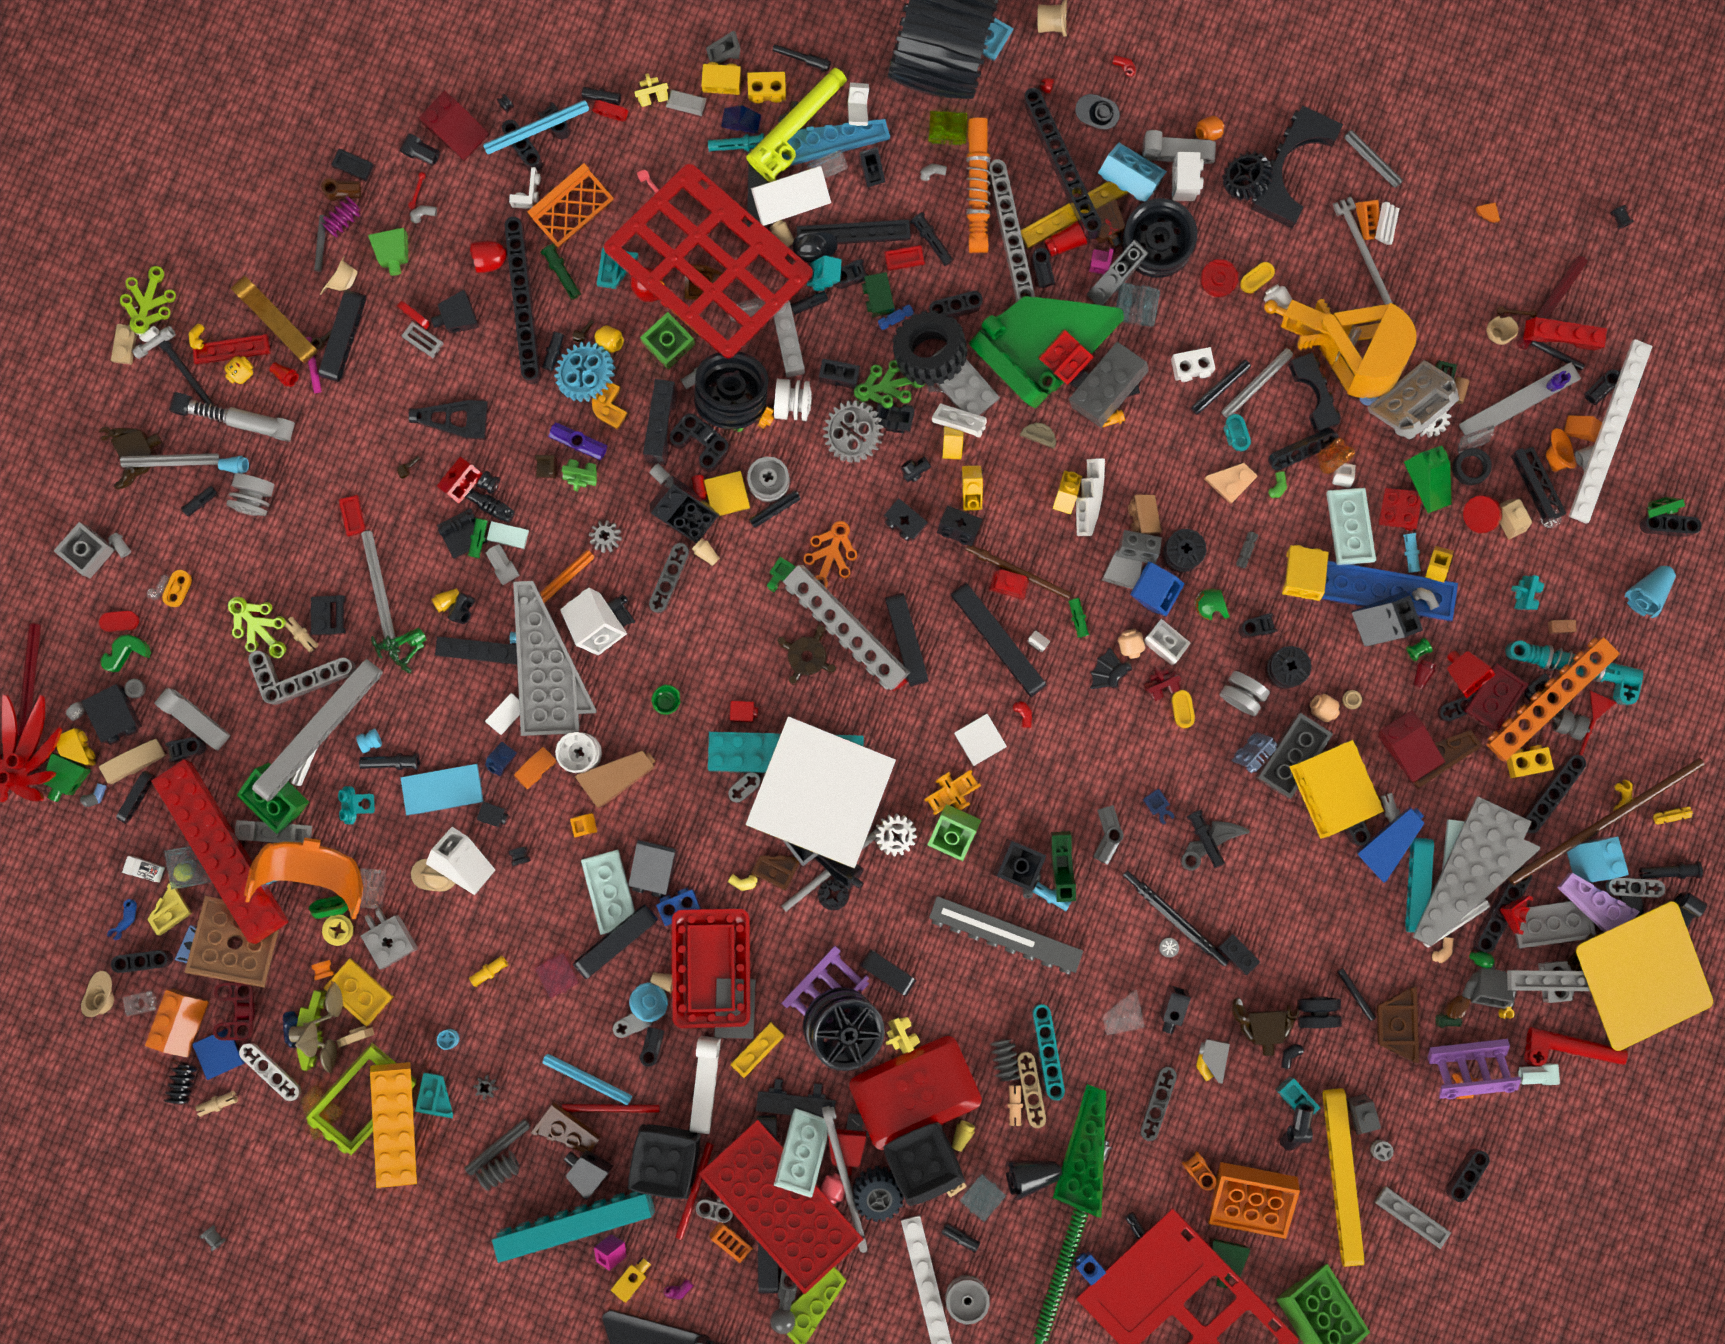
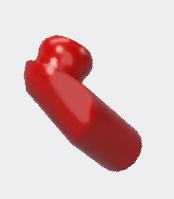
[1112,55,1136,77]
[1013,701,1032,728]

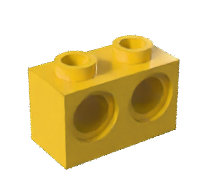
[747,72,786,103]
[1507,745,1554,778]

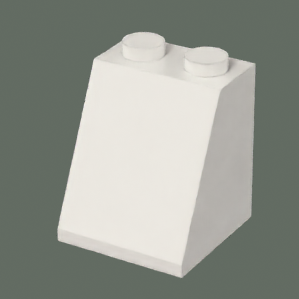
[560,588,627,655]

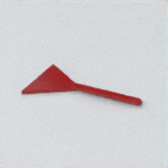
[1579,691,1617,756]

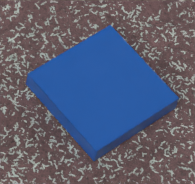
[192,1028,245,1080]

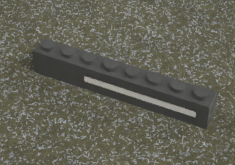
[929,896,1083,975]

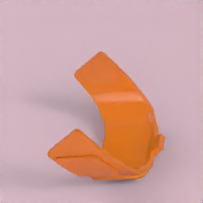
[244,837,364,919]

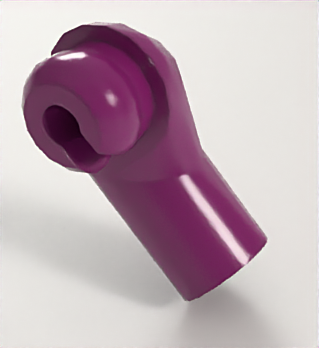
[664,1279,694,1299]

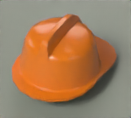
[1546,428,1577,472]

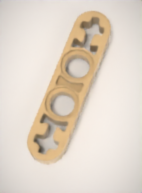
[1017,1051,1046,1128]

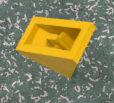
[942,426,963,460]

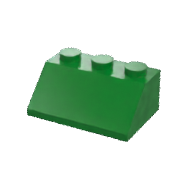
[237,763,309,834]

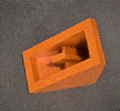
[1564,415,1602,442]

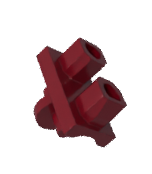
[1143,666,1181,701]

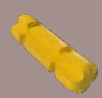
[1653,806,1693,825]

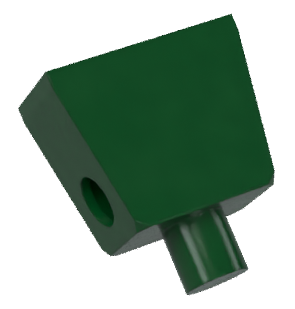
[1210,1238,1250,1288]

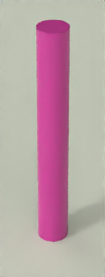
[305,337,322,393]

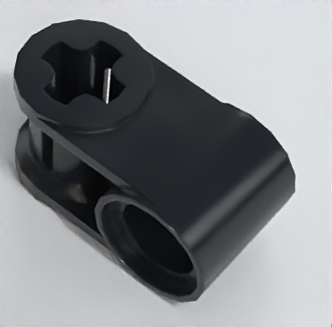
[537,102,570,140]
[834,259,869,289]
[1238,613,1278,638]
[165,737,206,762]

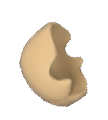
[1486,316,1519,345]

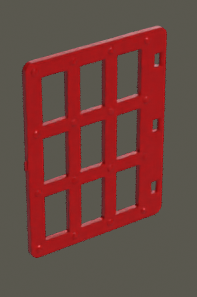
[604,164,813,358]

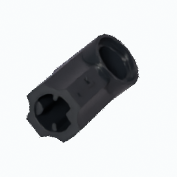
[399,133,440,166]
[1031,248,1055,288]
[640,1027,665,1067]

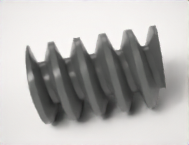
[990,1039,1020,1081]
[475,1150,520,1191]

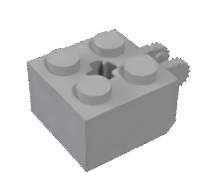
[361,908,418,970]

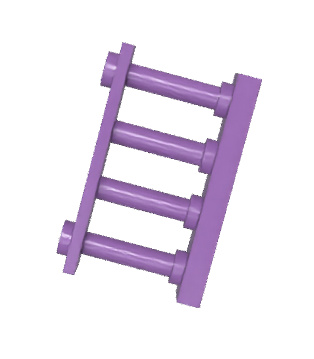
[782,945,869,1022]
[1427,1039,1521,1099]

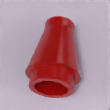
[269,362,299,387]

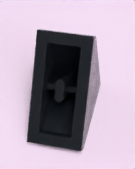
[859,147,885,187]

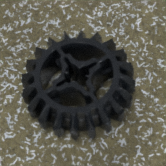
[1222,151,1274,201]

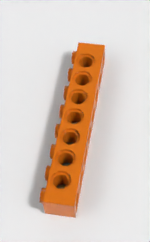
[1486,637,1620,761]

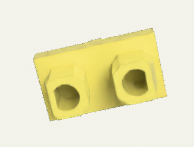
[635,73,668,107]
[885,1017,920,1054]

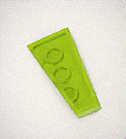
[787,1267,847,1344]

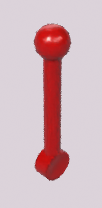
[408,172,426,210]

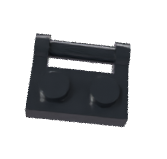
[311,595,346,635]

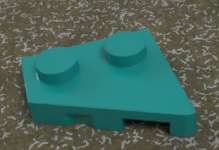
[415,1072,453,1118]

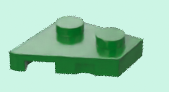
[1647,496,1685,518]

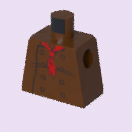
[1088,199,1125,249]

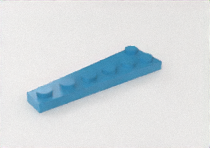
[782,119,890,166]

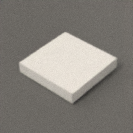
[954,714,1007,766]

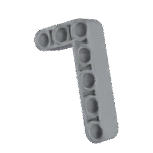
[248,651,356,705]

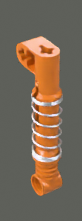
[966,118,991,253]

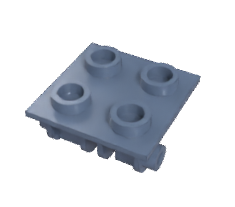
[1232,732,1278,774]

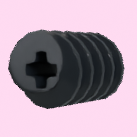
[163,1061,197,1105]

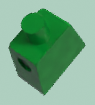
[43,753,91,802]

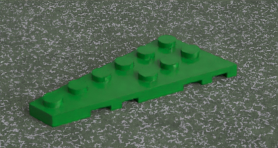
[1053,1084,1106,1218]

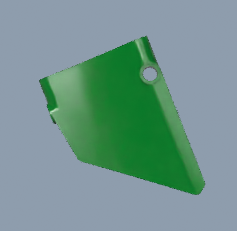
[968,296,1124,409]

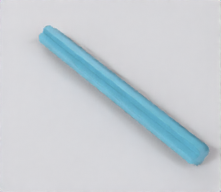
[484,100,589,154]

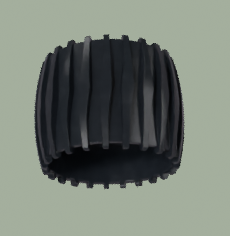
[887,0,999,99]

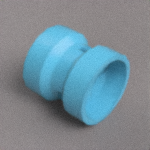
[356,728,382,753]
[437,1029,460,1050]

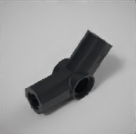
[1584,369,1641,405]
[1279,1103,1314,1151]

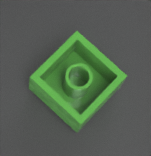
[640,312,696,370]
[928,804,981,861]

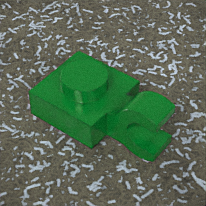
[767,557,796,593]

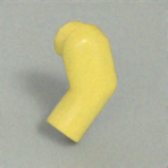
[728,874,758,891]

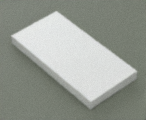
[751,166,831,226]

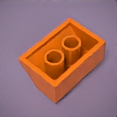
[145,989,209,1057]

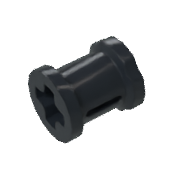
[1610,205,1634,230]

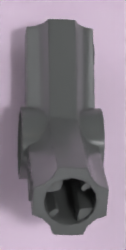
[1093,805,1123,865]

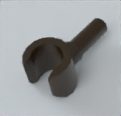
[572,320,594,343]
[311,329,332,350]
[397,456,420,479]

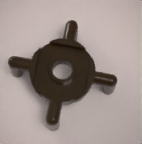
[777,625,836,685]

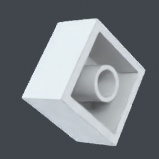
[1172,152,1204,201]

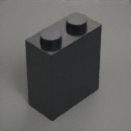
[81,684,142,745]

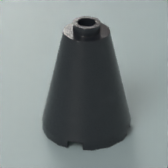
[1005,1160,1062,1200]

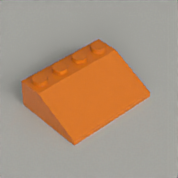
[1208,1162,1300,1239]

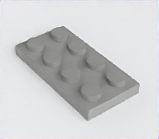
[932,345,1000,416]
[1515,901,1596,948]

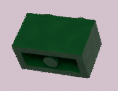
[861,272,895,318]

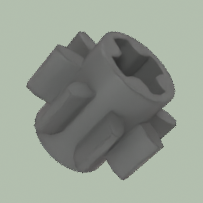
[473,1075,499,1100]

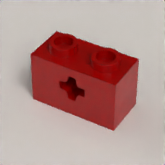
[437,457,482,504]

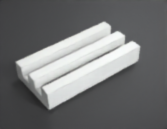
[1375,202,1399,245]

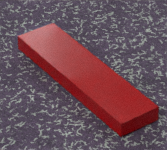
[192,334,271,365]

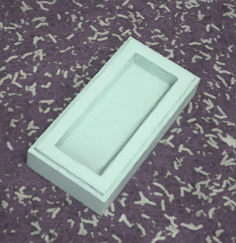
[487,521,529,549]

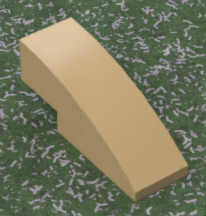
[99,739,166,784]

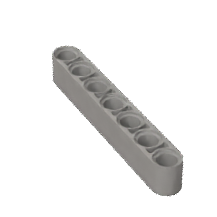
[1459,362,1581,441]

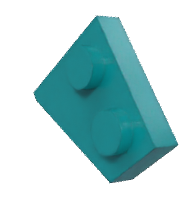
[597,248,639,289]

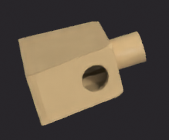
[1499,499,1532,540]

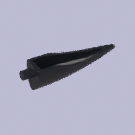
[814,854,864,889]

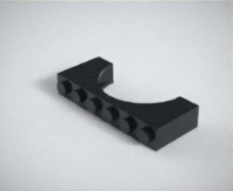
[1251,105,1343,228]

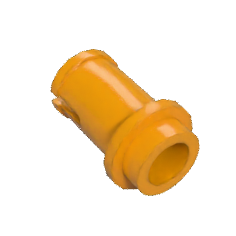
[1102,409,1125,427]

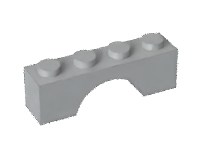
[773,300,805,378]

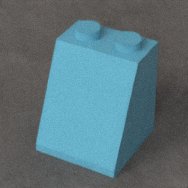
[1567,837,1629,882]

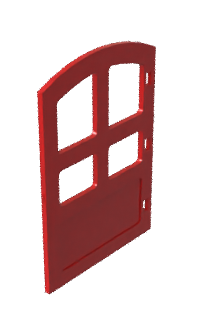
[1076,1207,1299,1344]

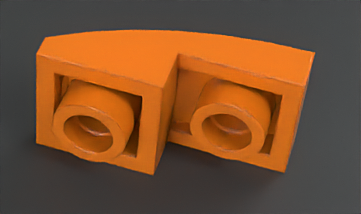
[514,747,556,789]

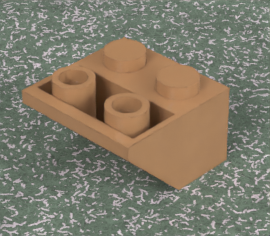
[1128,495,1161,536]

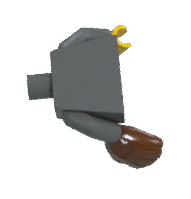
[1445,963,1516,1019]

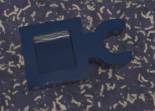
[1142,789,1174,825]

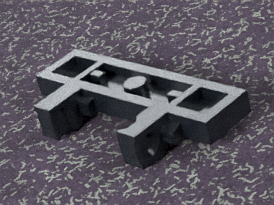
[756,1078,836,1120]

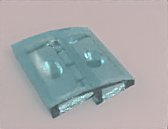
[1116,283,1160,327]

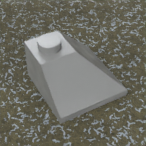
[1199,1039,1230,1084]

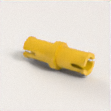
[469,955,508,987]

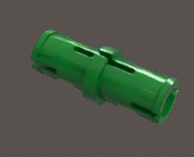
[468,518,488,558]
[1068,598,1090,638]

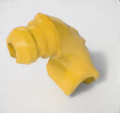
[1613,780,1633,811]

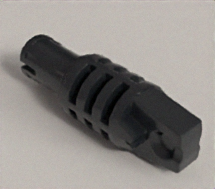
[464,489,515,523]

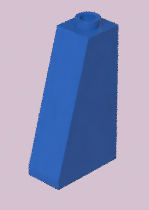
[1357,806,1424,883]

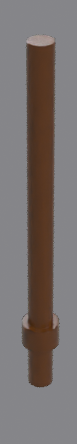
[965,545,1071,599]

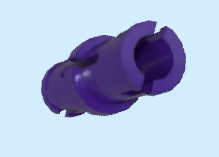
[1546,371,1571,392]

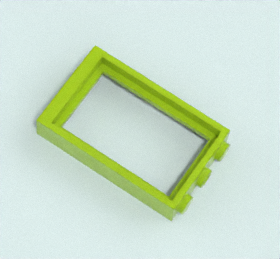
[306,1043,416,1155]

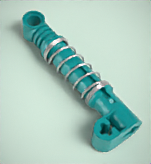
[1505,641,1643,705]

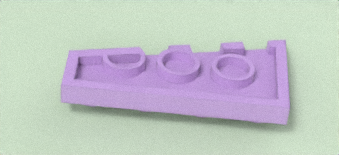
[1557,873,1640,932]

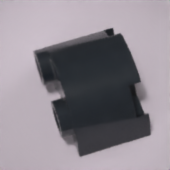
[875,402,915,433]

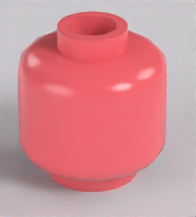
[820,1172,845,1204]

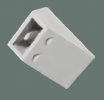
[426,827,495,895]

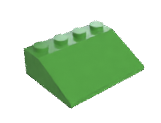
[1276,1264,1370,1344]

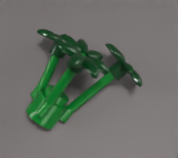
[371,628,426,674]

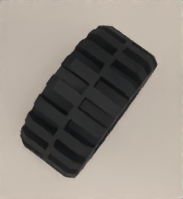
[892,310,967,386]

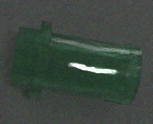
[1435,1013,1462,1028]

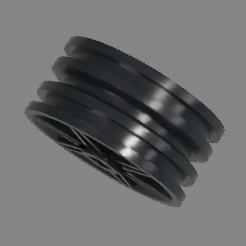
[1122,198,1197,278]
[694,351,768,429]
[802,987,884,1071]

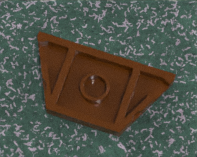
[1377,987,1419,1063]

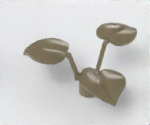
[289,981,343,1073]

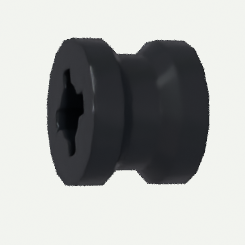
[477,470,501,494]
[508,846,531,866]

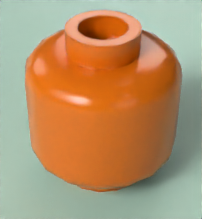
[1195,115,1224,141]

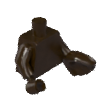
[99,427,162,489]
[1232,997,1299,1056]

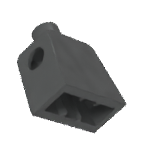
[1346,1094,1381,1135]

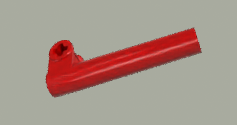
[1524,1027,1628,1066]

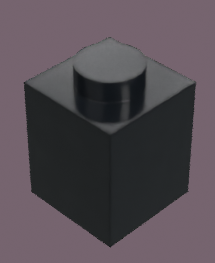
[477,802,509,828]

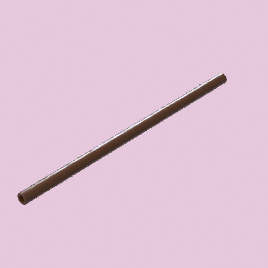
[1508,758,1705,885]

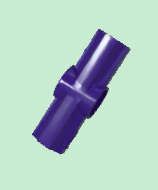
[548,422,608,461]

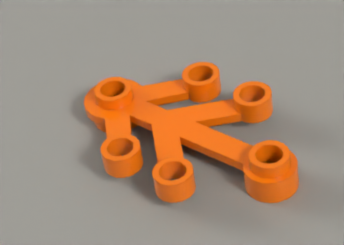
[803,521,857,588]

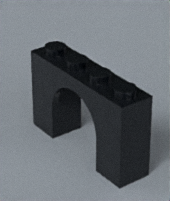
[643,379,678,465]

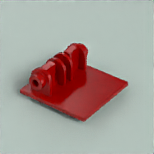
[1378,488,1422,531]

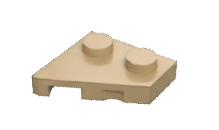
[336,1026,375,1048]

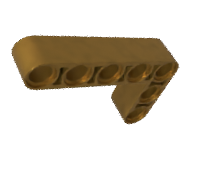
[231,275,318,364]

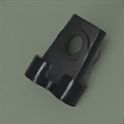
[900,456,932,482]
[447,592,476,624]

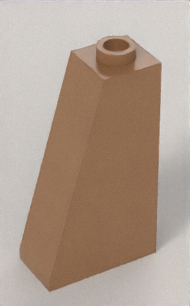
[575,751,655,808]

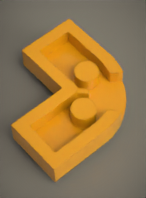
[592,383,628,430]

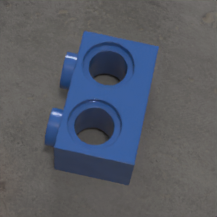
[656,887,701,926]

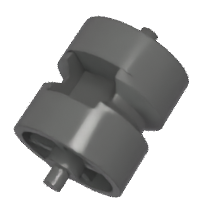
[1552,708,1590,741]

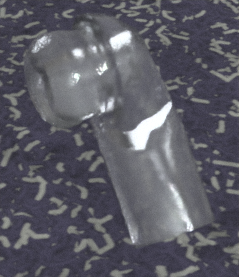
[147,575,170,600]

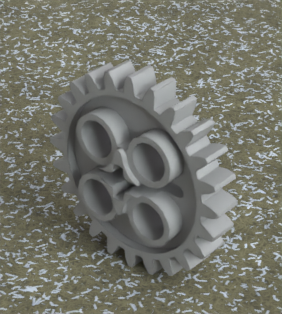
[823,400,884,463]

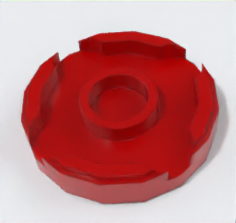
[1200,259,1238,297]
[1463,495,1502,533]

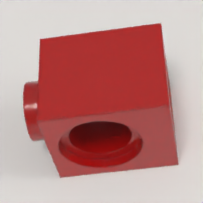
[730,701,758,723]

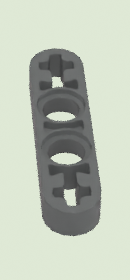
[649,543,689,614]
[1140,1066,1177,1141]

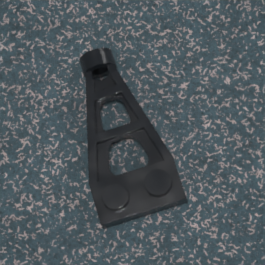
[409,400,488,440]

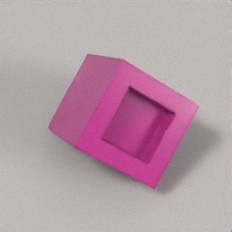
[1089,248,1114,275]
[594,1234,627,1270]

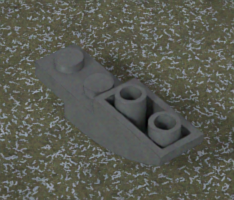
[1087,240,1148,306]

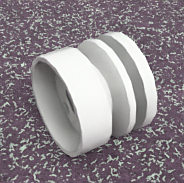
[774,379,812,421]
[555,732,602,773]

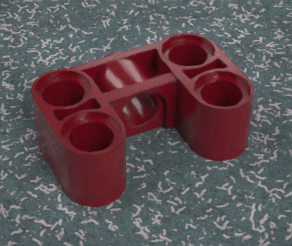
[213,982,255,1041]

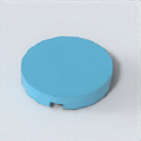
[629,982,668,1022]

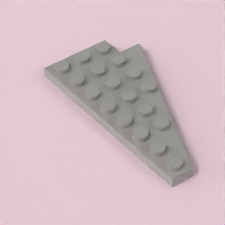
[513,581,597,736]
[1412,796,1540,946]

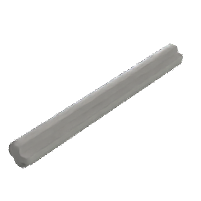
[1221,348,1293,418]
[120,453,219,467]

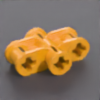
[924,770,981,816]

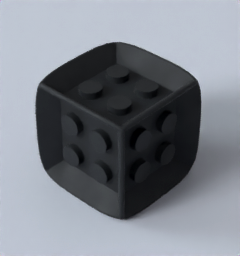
[883,1122,965,1206]
[628,1124,701,1199]

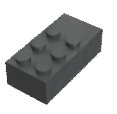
[1069,342,1149,428]
[1255,713,1333,799]

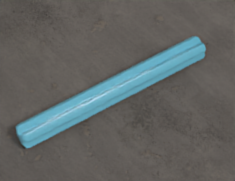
[542,1054,632,1105]

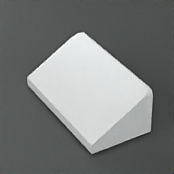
[485,693,520,735]

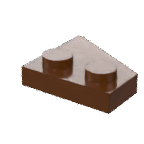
[751,856,800,891]

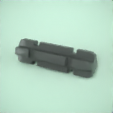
[1236,531,1258,568]

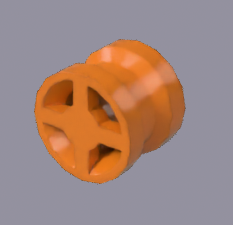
[311,960,334,981]

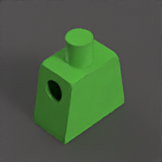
[368,228,408,276]

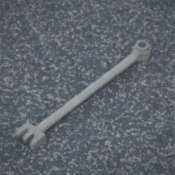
[1333,197,1393,305]
[822,1106,867,1253]

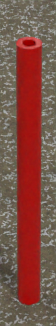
[562,1104,660,1113]
[675,1142,714,1240]

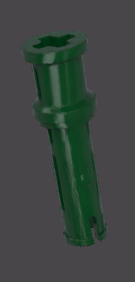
[540,244,581,300]

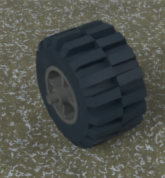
[853,1166,904,1222]

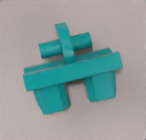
[1511,575,1544,610]

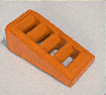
[1355,200,1380,240]
[709,1222,753,1263]

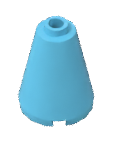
[1625,566,1676,618]

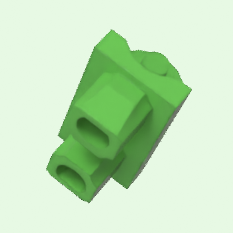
[562,459,597,491]

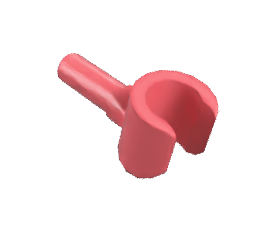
[637,170,659,193]

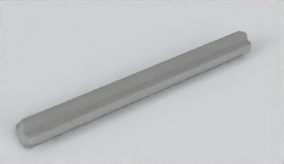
[361,531,396,639]

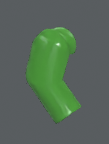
[1269,472,1287,498]

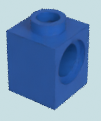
[1074,1251,1106,1286]

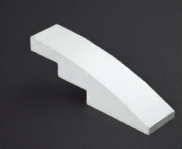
[1076,459,1105,536]

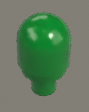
[1469,951,1495,968]

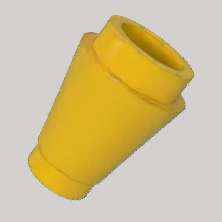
[431,588,459,612]

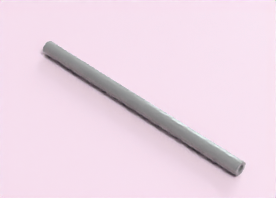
[782,824,886,911]

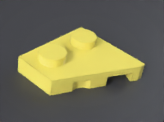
[147,882,192,936]

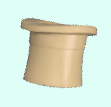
[1037,0,1067,37]

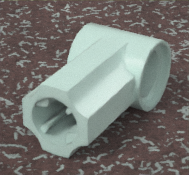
[1518,1063,1560,1085]

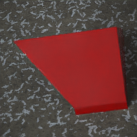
[1500,896,1533,935]

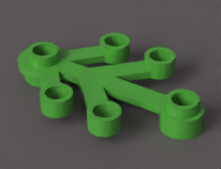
[854,360,925,408]

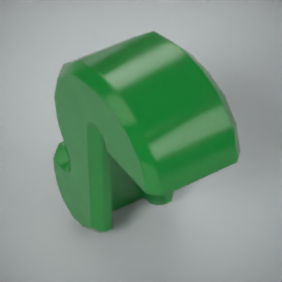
[101,634,151,672]

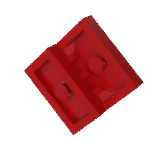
[1038,329,1094,385]

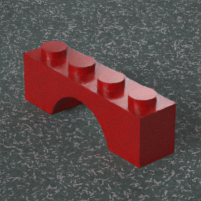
[1523,317,1607,351]

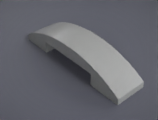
[235,820,312,843]

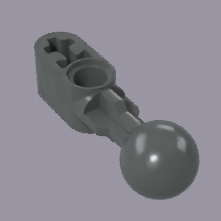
[770,1268,797,1334]

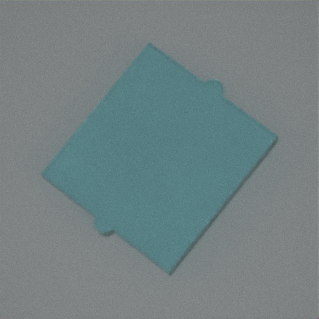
[960,1174,1006,1222]

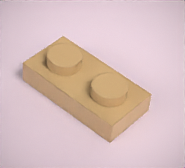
[111,324,137,365]

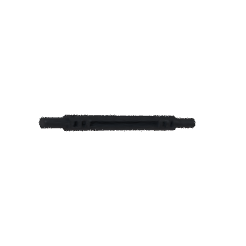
[1122,870,1229,967]

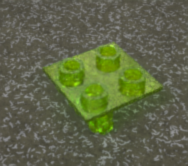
[928,111,967,146]

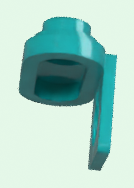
[1223,414,1251,452]
[338,786,375,825]

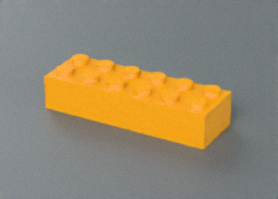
[370,1062,417,1188]

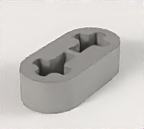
[728,772,761,803]

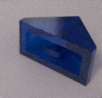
[721,105,761,134]

